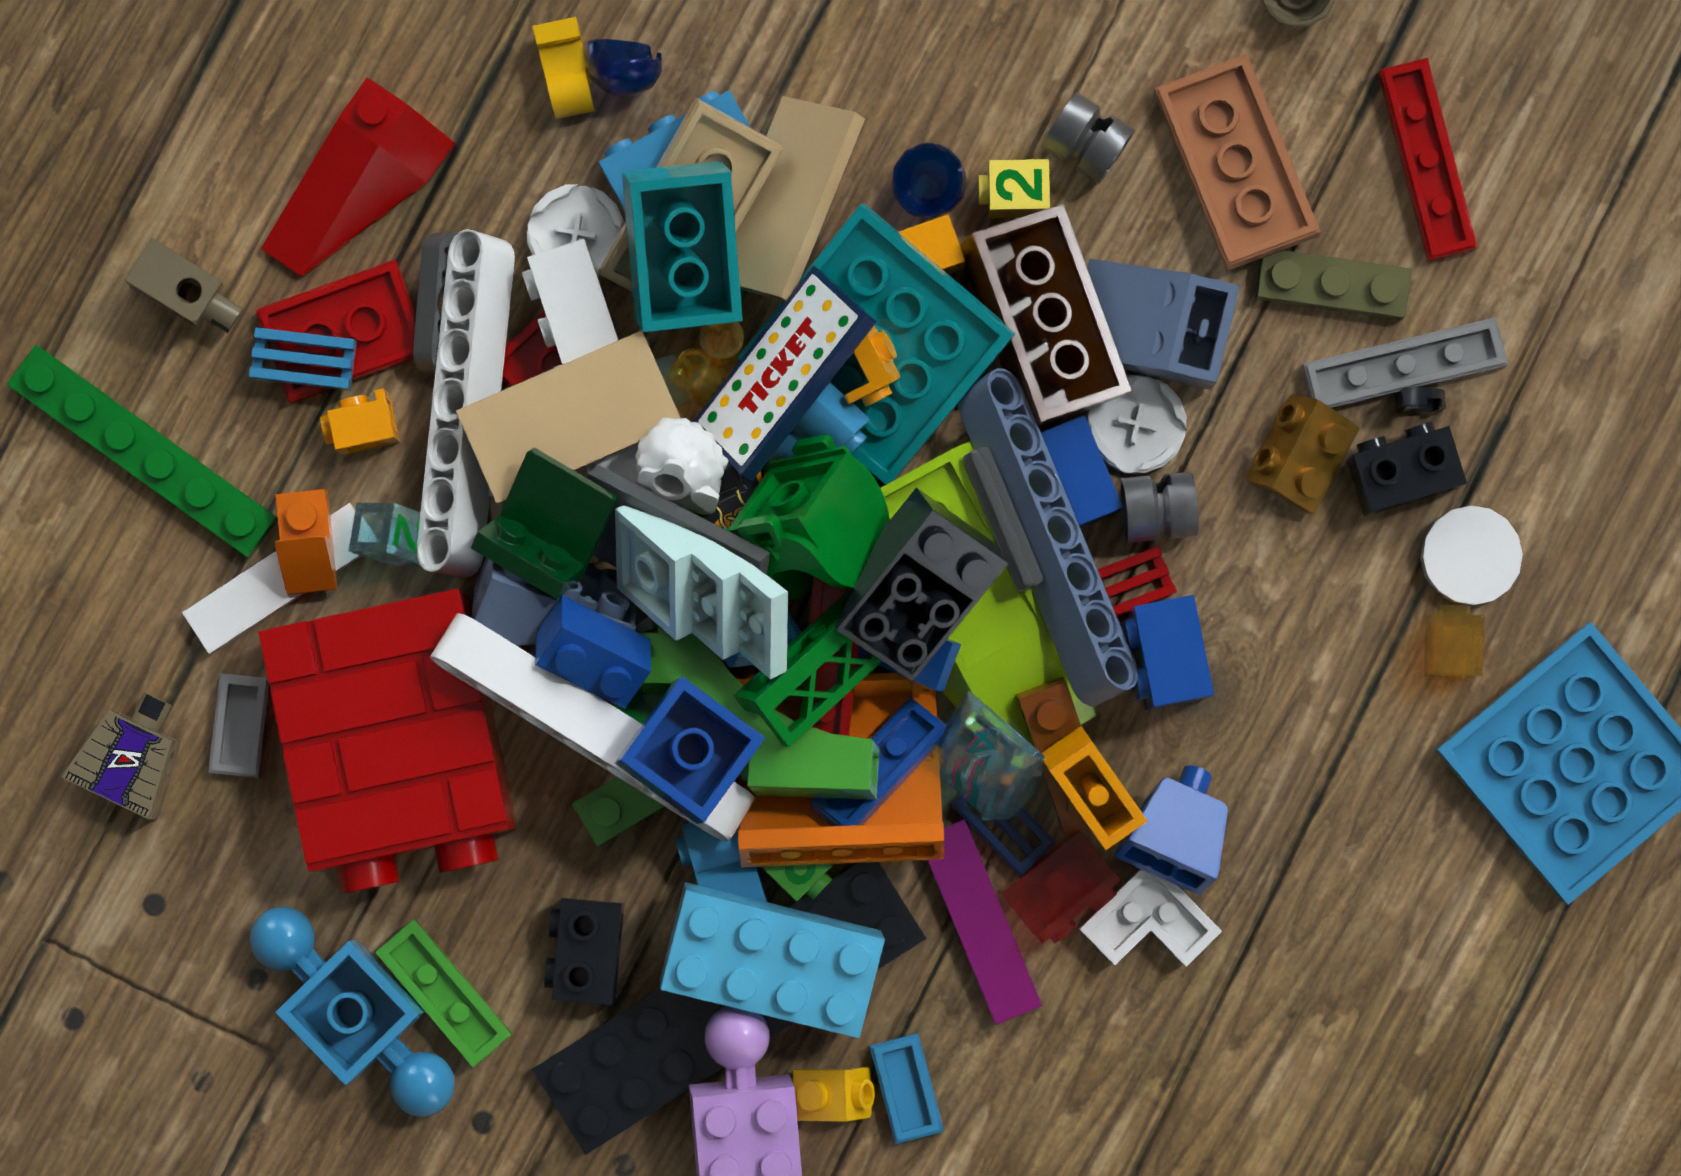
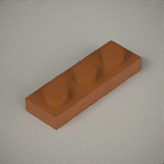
[1016,677,1089,836]

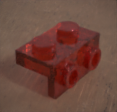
[1000,831,1121,943]

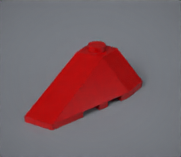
[261,77,455,278]

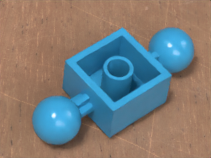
[250,906,455,1117]

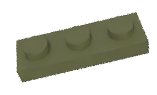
[1256,250,1412,320]

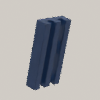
[950,770,1056,877]

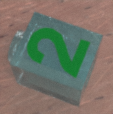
[348,503,421,566]

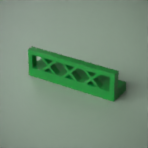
[733,589,882,747]

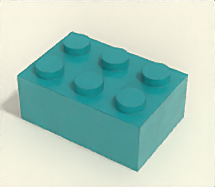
[622,161,743,332]

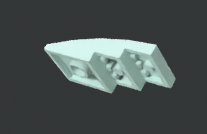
[615,505,788,679]

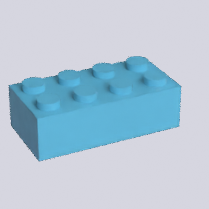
[660,882,885,1038]

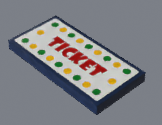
[693,266,877,481]

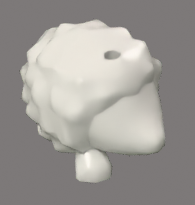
[635,418,729,515]

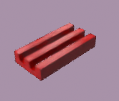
[1097,546,1177,616]

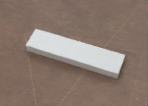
[182,503,379,655]

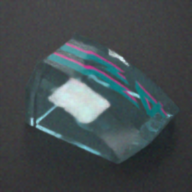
[938,691,1046,820]

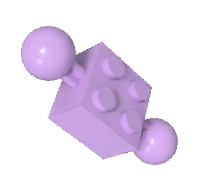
[689,1006,802,1176]

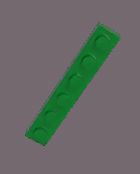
[7,344,278,558]

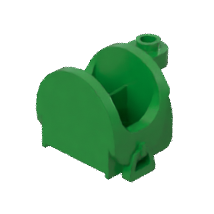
[724,434,890,601]

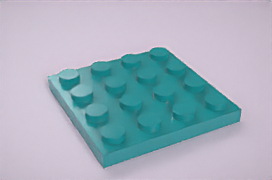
[737,203,1016,485]

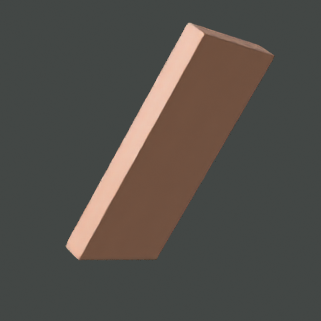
[1154,54,1321,271]

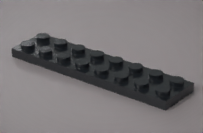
[532,862,927,1155]

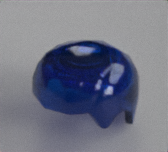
[587,39,662,97]
[892,143,967,219]

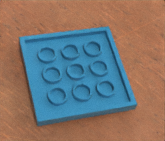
[1435,622,1681,905]

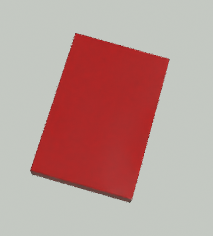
[256,259,416,404]

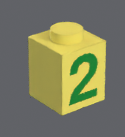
[978,159,1050,218]

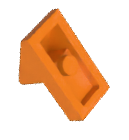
[275,489,338,595]

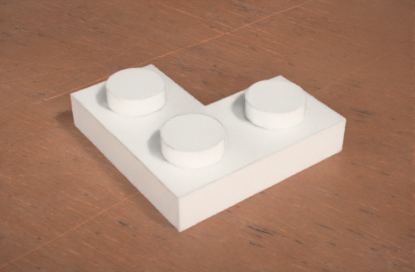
[1079,869,1222,967]

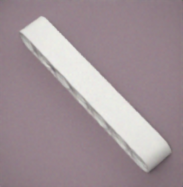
[417,229,515,578]
[430,613,755,842]

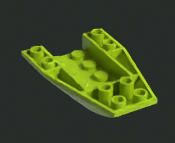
[880,441,1096,764]

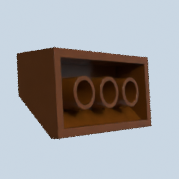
[960,204,1132,428]

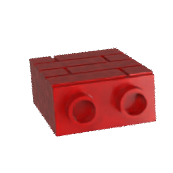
[258,588,518,895]

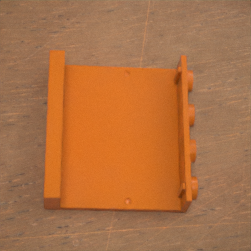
[737,671,944,867]

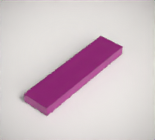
[927,819,1042,1025]

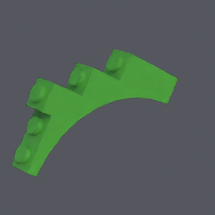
[639,620,880,800]

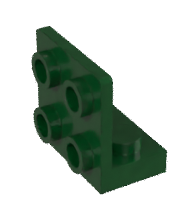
[471,448,617,599]

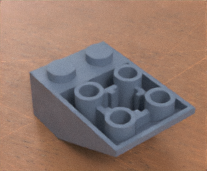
[1087,259,1240,390]
[472,557,636,646]

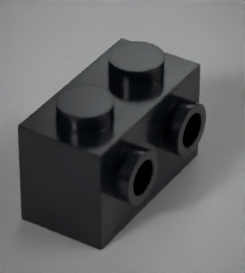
[1347,422,1467,516]
[544,898,625,1005]

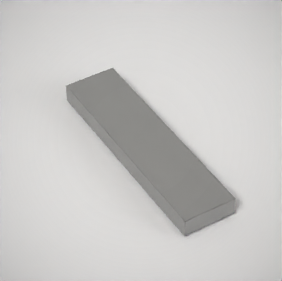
[1301,317,1508,409]

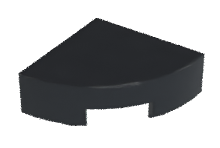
[1395,387,1446,413]

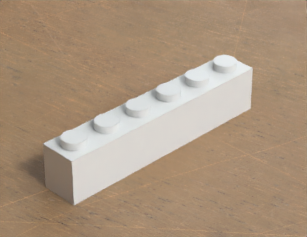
[522,239,646,489]

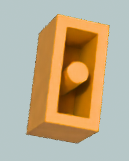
[1040,726,1148,850]

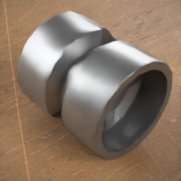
[1041,92,1135,184]
[1120,472,1199,543]

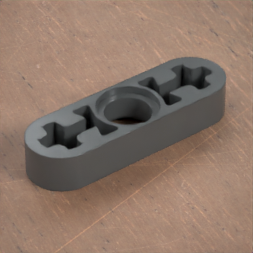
[413,232,458,376]

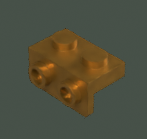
[1246,394,1360,515]

